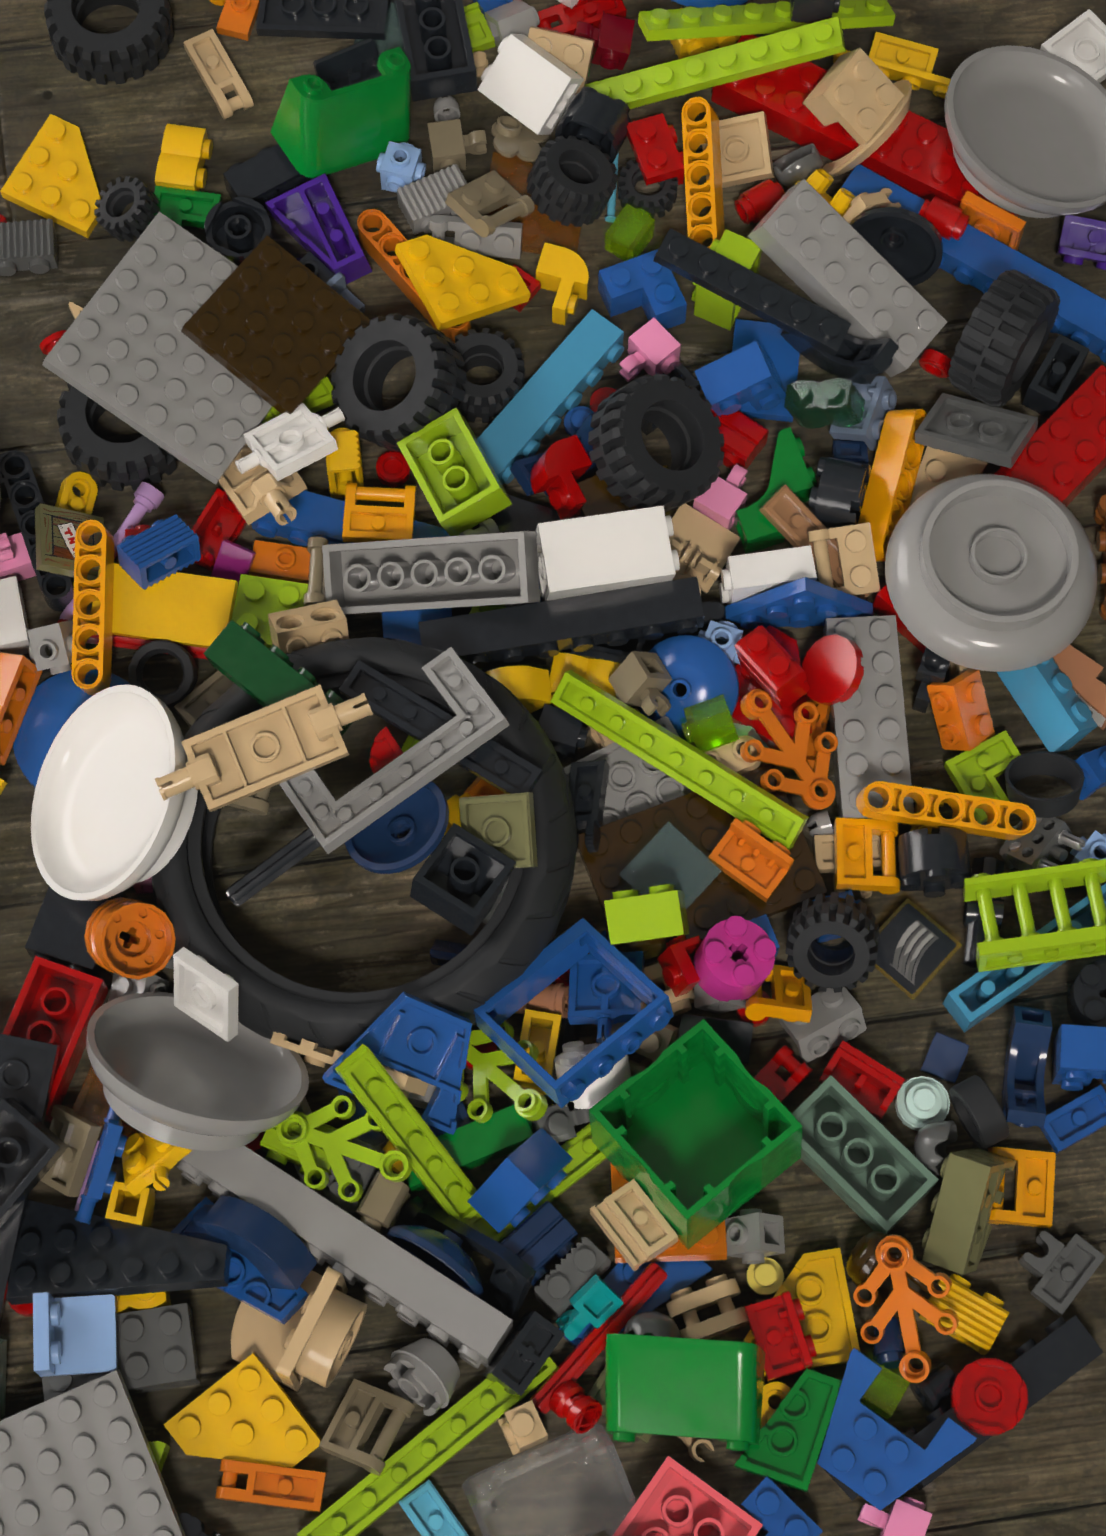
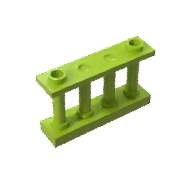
[963,858,1106,972]

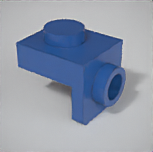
[1072,746,1106,800]

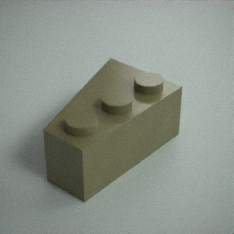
[922,1147,1017,1275]

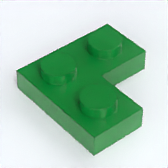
[148,186,222,228]

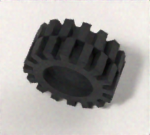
[618,160,678,220]
[94,176,160,242]

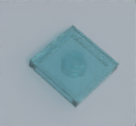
[619,821,722,910]

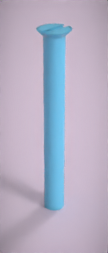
[604,153,619,223]

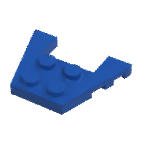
[322,991,472,1135]
[817,1348,977,1511]

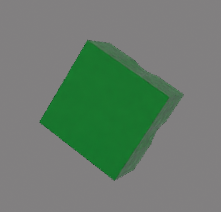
[589,1019,803,1249]

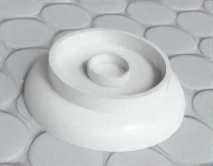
[31,684,198,901]

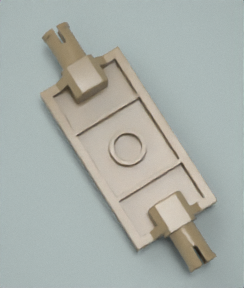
[218,423,308,526]
[155,685,373,812]

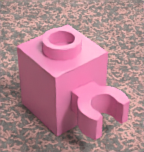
[619,318,681,382]
[693,464,748,530]
[0,532,36,581]
[858,1496,932,1536]

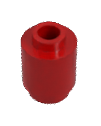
[734,179,785,224]
[919,196,971,241]

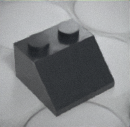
[410,823,516,936]

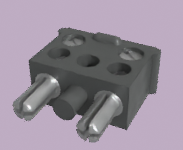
[999,817,1085,871]

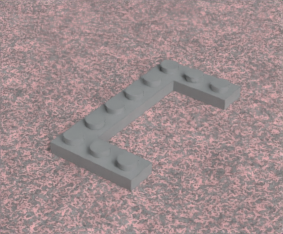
[280,647,509,854]

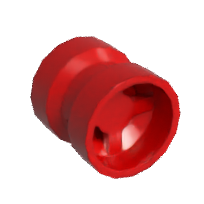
[549,1380,603,1434]

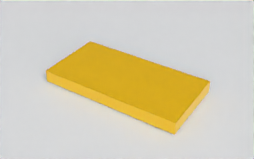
[90,563,238,648]

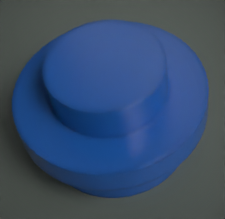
[564,406,594,436]

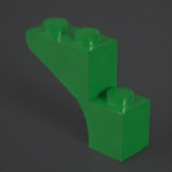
[734,427,817,554]

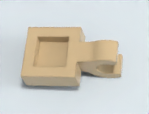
[843,188,901,223]

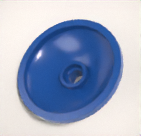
[639,635,739,741]

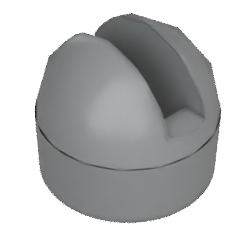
[433,96,460,122]
[807,809,834,837]

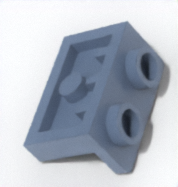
[829,376,897,451]

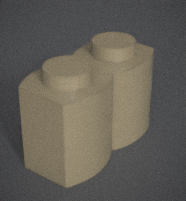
[356,1171,411,1236]

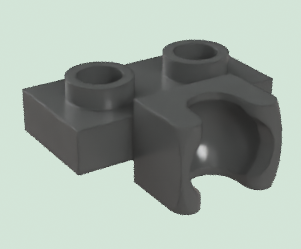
[1019,1231,1106,1317]

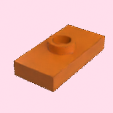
[216,0,260,41]
[249,540,310,584]

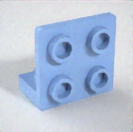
[33,1292,117,1377]

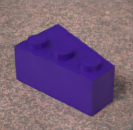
[265,173,373,285]

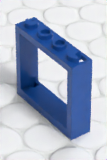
[473,918,674,1108]

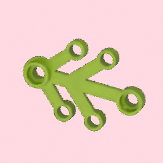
[460,1021,548,1123]
[276,1095,412,1203]

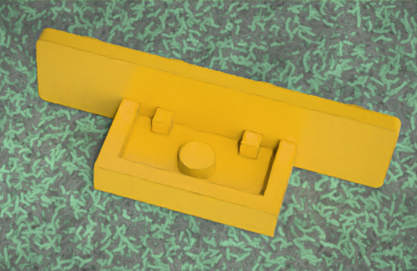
[833,32,951,99]

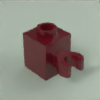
[574,13,635,71]

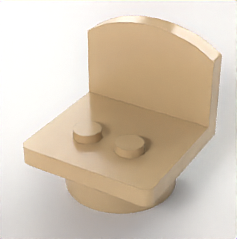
[231,1267,367,1392]

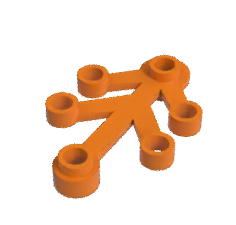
[740,689,838,810]
[853,1235,959,1383]

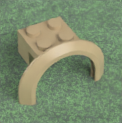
[803,48,912,177]

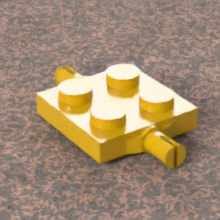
[122,1133,192,1196]

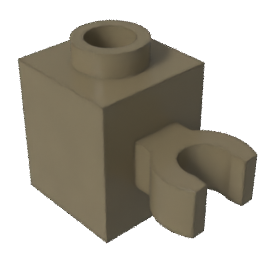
[427,119,487,173]
[608,651,673,717]

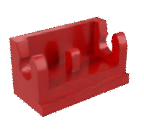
[191,488,247,572]
[819,1040,905,1120]

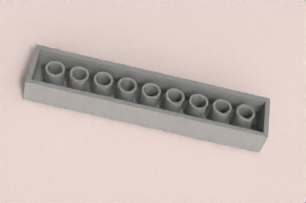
[177,1146,513,1369]

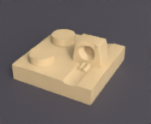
[702,111,774,188]

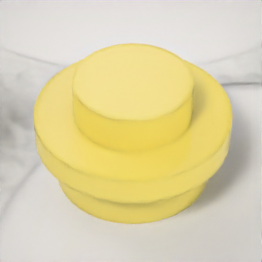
[746,1257,784,1295]

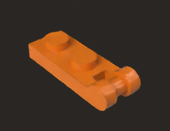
[215,1459,327,1513]

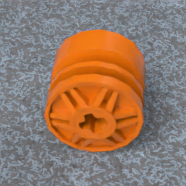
[84,897,176,980]

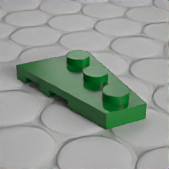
[734,1368,842,1492]

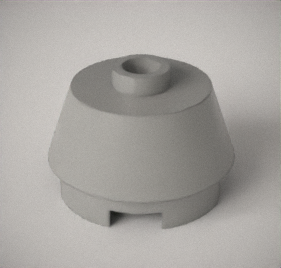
[384,1338,460,1416]

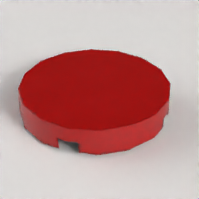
[802,634,864,706]
[951,1358,1028,1436]

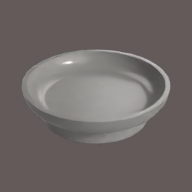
[944,45,1106,218]
[885,474,1097,672]
[86,992,309,1151]

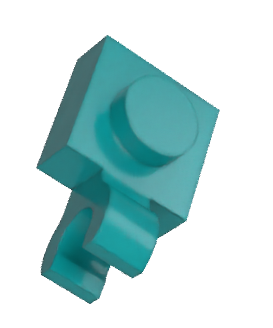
[556,1274,624,1341]

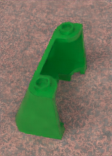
[270,47,411,178]
[606,1333,765,1451]

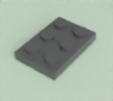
[915,393,1038,468]

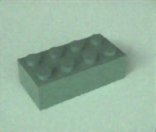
[792,1075,939,1234]

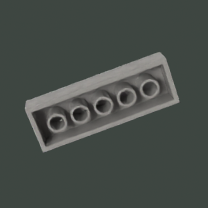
[748,179,947,377]
[322,531,540,614]
[822,615,914,829]

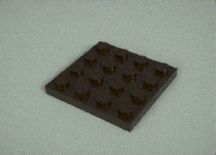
[181,235,370,414]

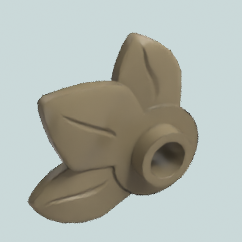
[491,116,549,162]

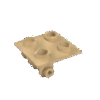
[669,503,741,593]

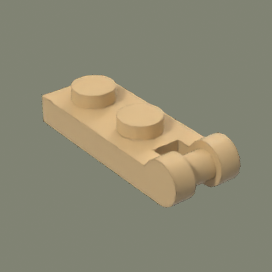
[183,29,254,119]

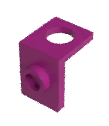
[210,539,256,595]

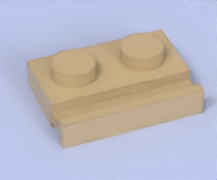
[590,1179,678,1271]

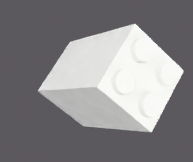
[535,505,680,602]

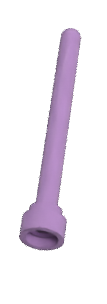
[60,482,165,620]

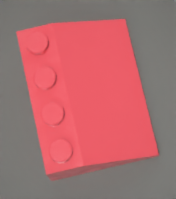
[613,1456,763,1536]

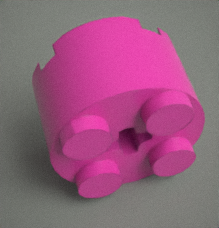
[693,916,776,1002]

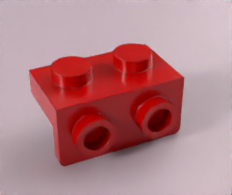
[627,113,684,186]
[744,1291,817,1381]

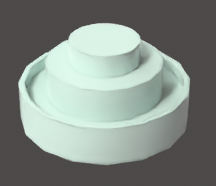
[895,1076,950,1131]

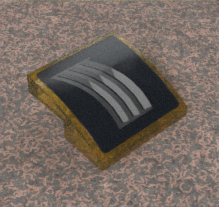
[875,898,963,1000]

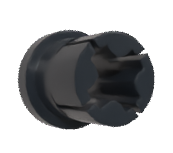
[909,1362,956,1412]

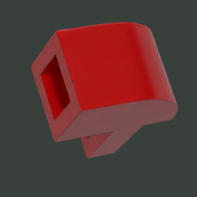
[530,434,592,520]

